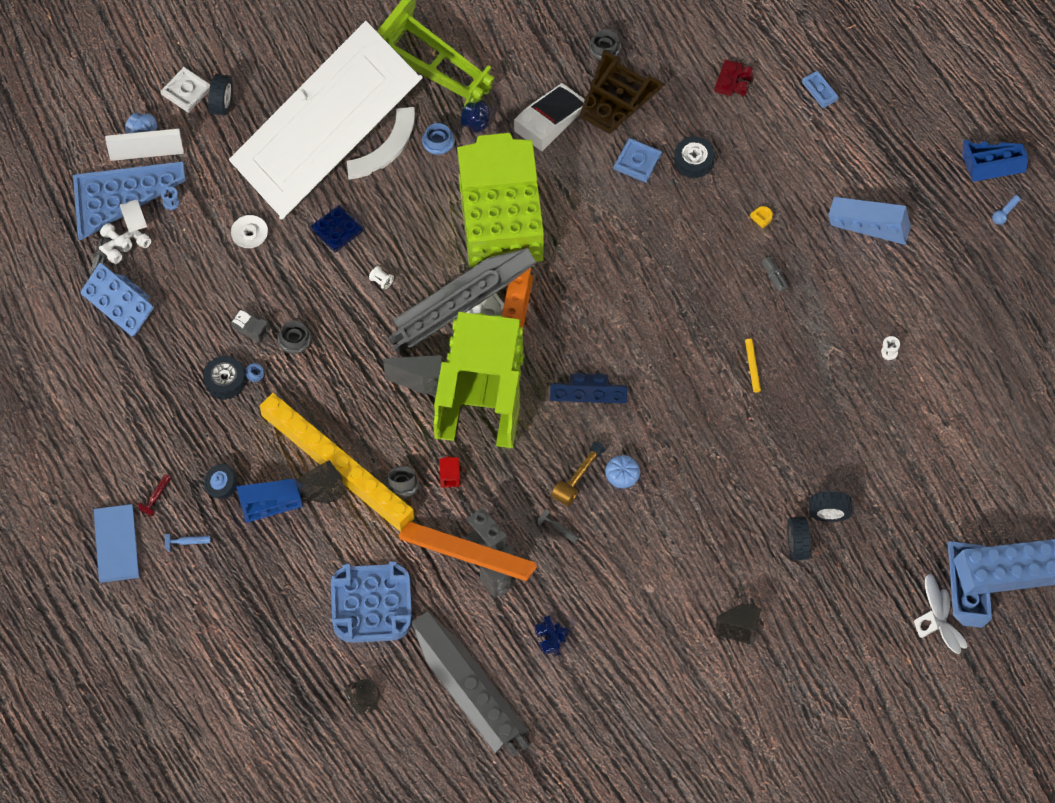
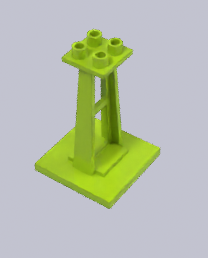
[377,0,495,110]

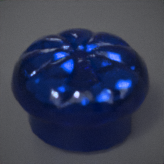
[461,100,490,133]

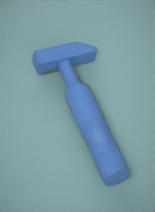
[165,534,211,552]

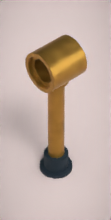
[551,441,606,507]

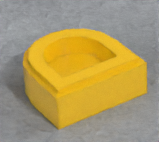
[750,206,773,228]

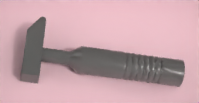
[538,509,579,544]

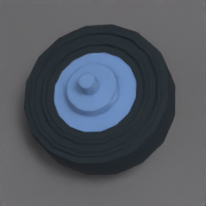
[204,464,238,499]

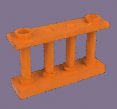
[502,267,533,328]

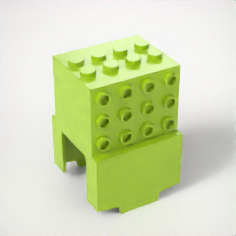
[457,133,544,268]
[433,312,524,448]

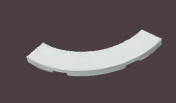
[347,107,415,180]

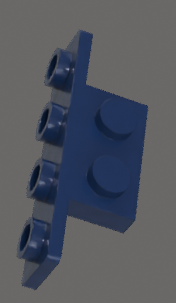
[550,373,627,404]

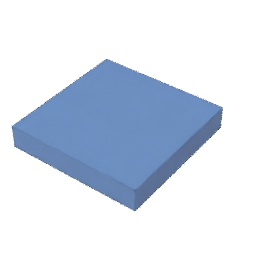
[613,138,662,183]

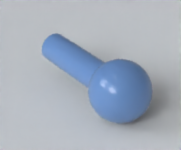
[992,195,1021,225]

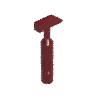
[137,474,171,517]

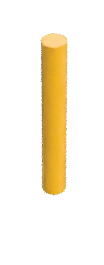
[745,339,761,392]

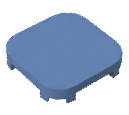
[331,561,412,643]

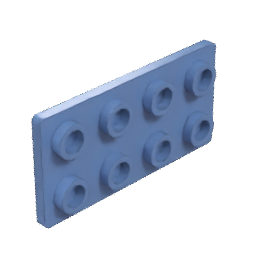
[80,263,154,336]

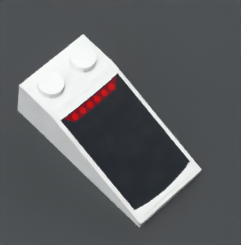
[514,83,585,151]

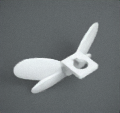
[914,574,968,654]

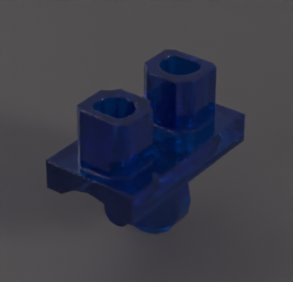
[534,616,569,656]

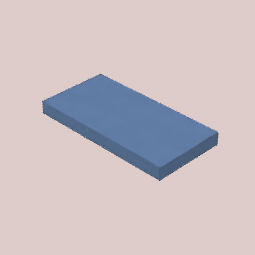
[93,504,139,583]

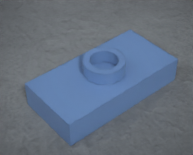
[802,71,838,108]

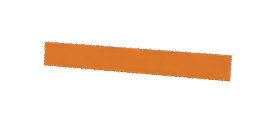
[398,522,537,581]

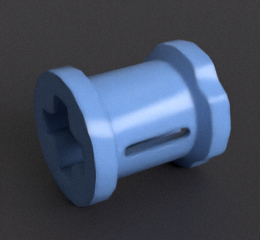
[161,187,180,210]

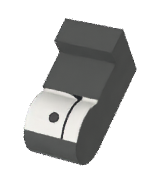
[230,310,269,344]

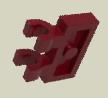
[714,59,753,97]

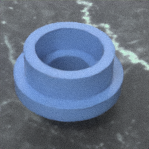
[245,363,264,382]

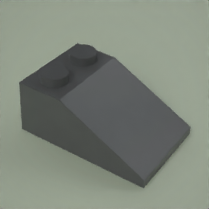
[383,355,441,395]

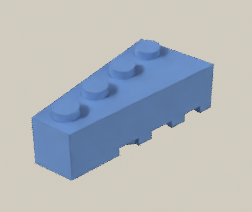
[828,197,911,245]

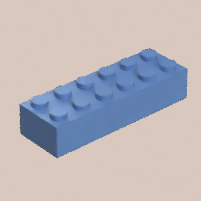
[953,539,1055,596]

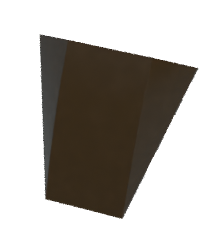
[579,50,665,134]

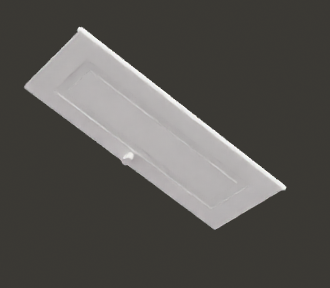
[229,21,423,220]

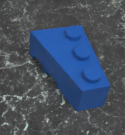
[962,140,1028,182]
[236,479,302,523]

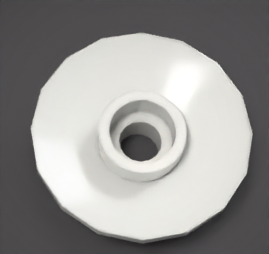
[231,215,268,248]

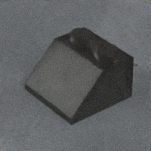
[296,460,344,504]
[715,604,761,645]

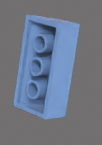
[948,541,992,628]

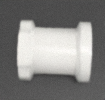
[369,266,394,290]
[881,336,900,360]

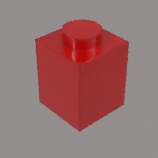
[439,456,460,488]

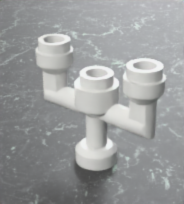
[99,223,151,264]

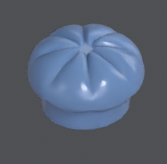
[125,112,158,134]
[422,123,455,155]
[605,455,640,488]

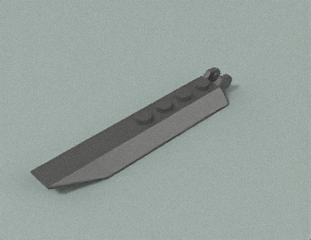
[388,248,536,352]
[411,611,528,757]

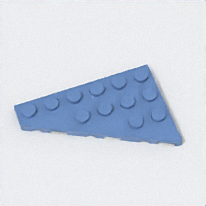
[73,162,185,240]

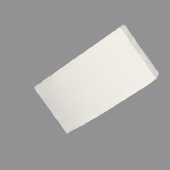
[120,200,147,232]

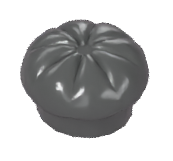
[589,29,621,60]
[277,320,312,354]
[384,466,419,499]

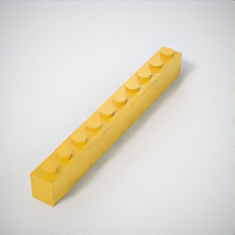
[260,393,414,532]

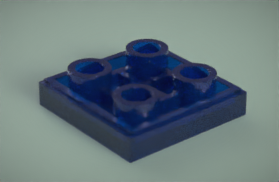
[311,205,363,253]

